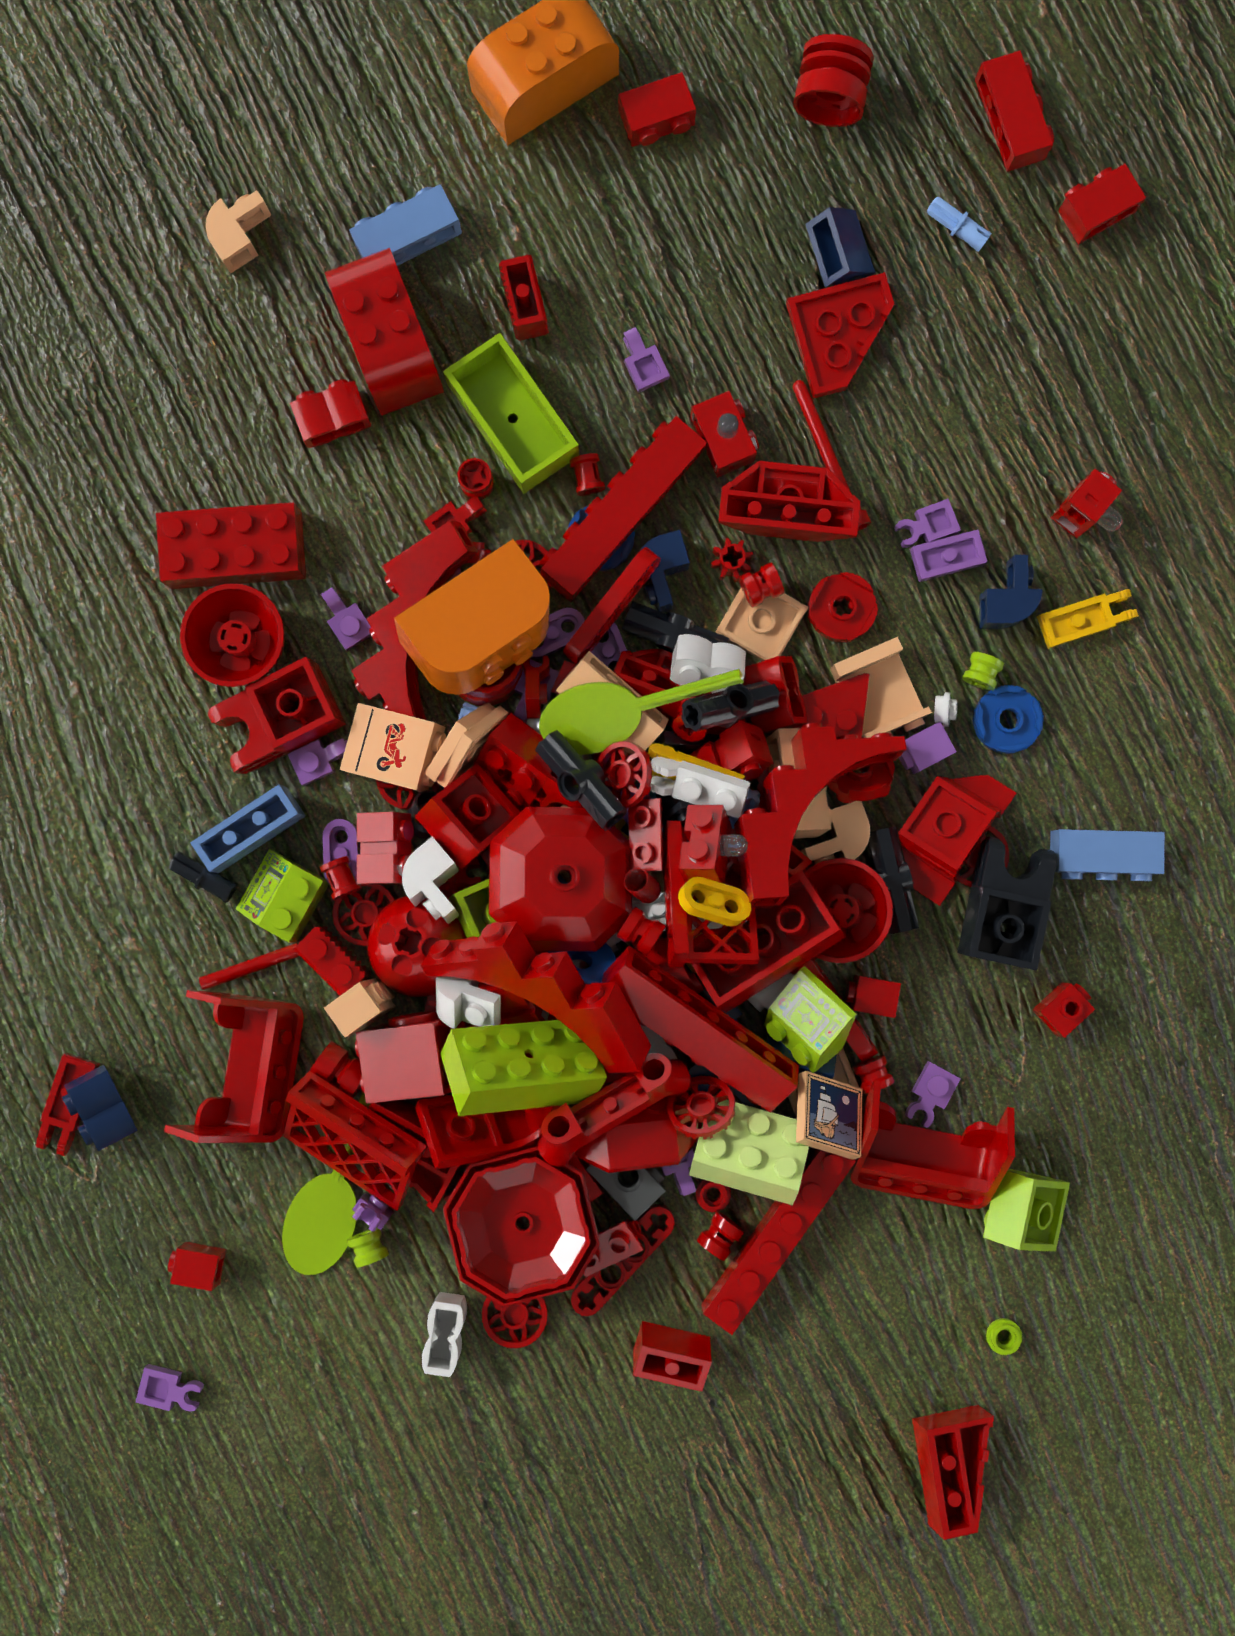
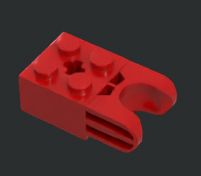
[208,656,346,774]
[473,713,584,812]

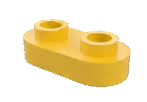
[678,877,751,926]

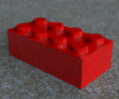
[156,502,306,589]
[691,870,846,1013]

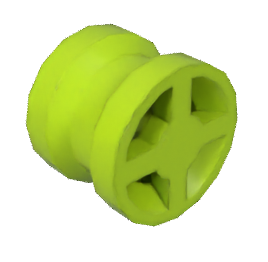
[962,652,1005,691]
[347,1228,389,1268]

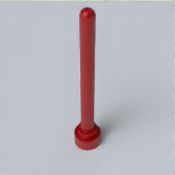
[793,380,871,531]

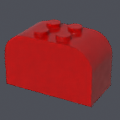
[324,247,444,416]

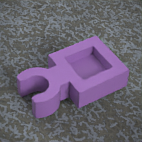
[894,498,961,548]
[905,1061,960,1128]
[352,1192,394,1232]
[135,1364,204,1411]

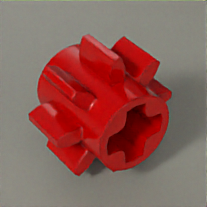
[710,538,753,582]

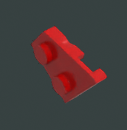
[793,673,870,738]

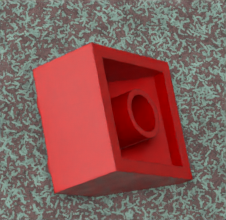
[414,763,520,870]

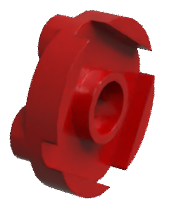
[808,572,878,642]
[828,761,895,803]

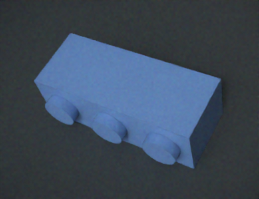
[349,184,462,266]
[190,784,306,873]
[1050,829,1165,881]

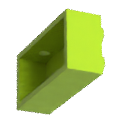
[443,333,579,494]
[440,1020,607,1116]

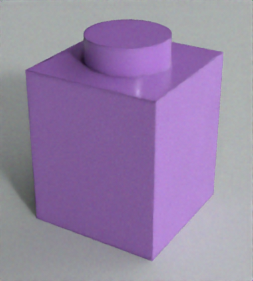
[899,722,957,774]

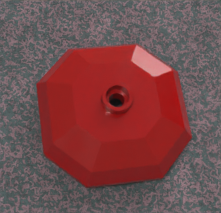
[489,807,632,952]
[443,1146,601,1307]

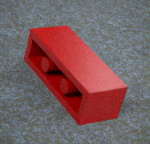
[975,50,1054,172]

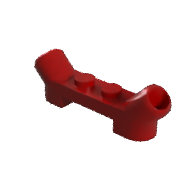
[538,1053,691,1167]

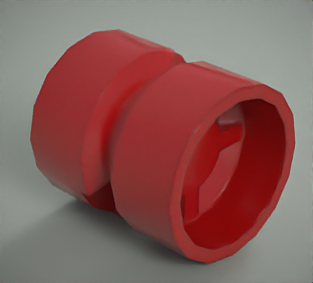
[310,1041,362,1099]

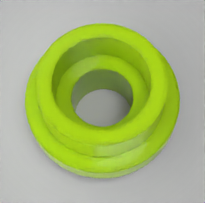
[986,1318,1022,1355]

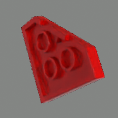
[786,272,894,399]

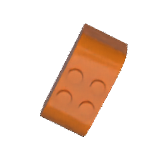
[467,0,619,145]
[394,539,550,695]

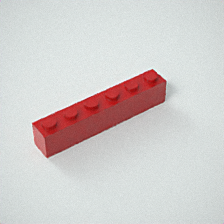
[540,416,707,602]
[601,945,799,1113]
[701,1148,857,1335]

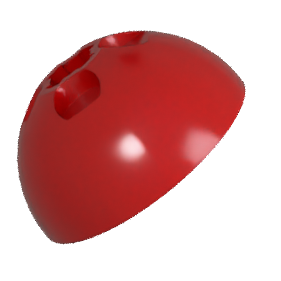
[180,584,285,687]
[805,858,893,963]
[367,895,466,997]

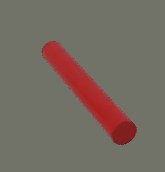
[199,943,299,990]

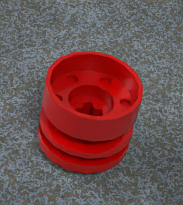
[793,34,874,127]

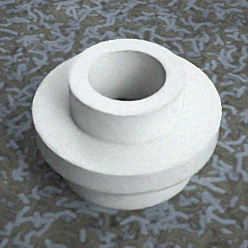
[934,692,957,727]

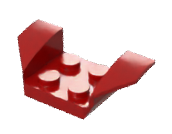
[898,775,1017,906]

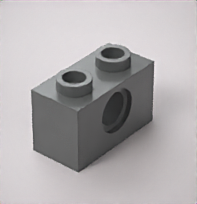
[586,1163,666,1221]

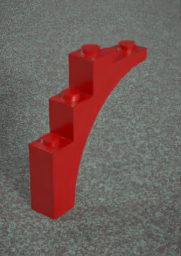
[351,521,478,720]
[734,723,907,907]
[421,921,652,1073]

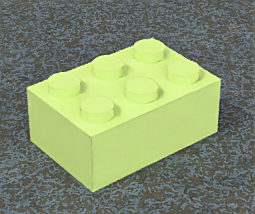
[689,1096,809,1205]

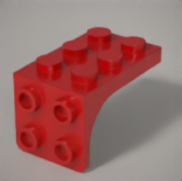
[415,1056,561,1170]

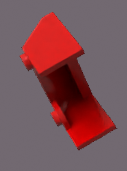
[164,990,304,1143]
[850,1081,1015,1209]

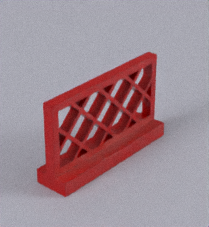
[662,820,759,968]
[283,1071,427,1211]

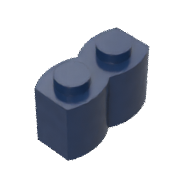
[62,1065,138,1151]

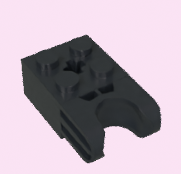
[957,837,1057,971]

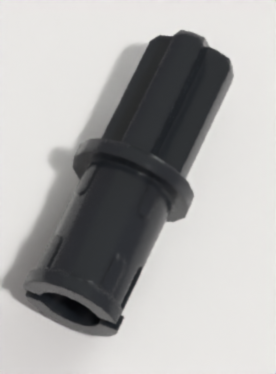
[169,852,238,903]

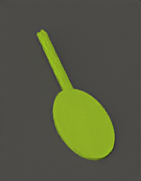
[539,669,744,755]
[282,1091,371,1275]

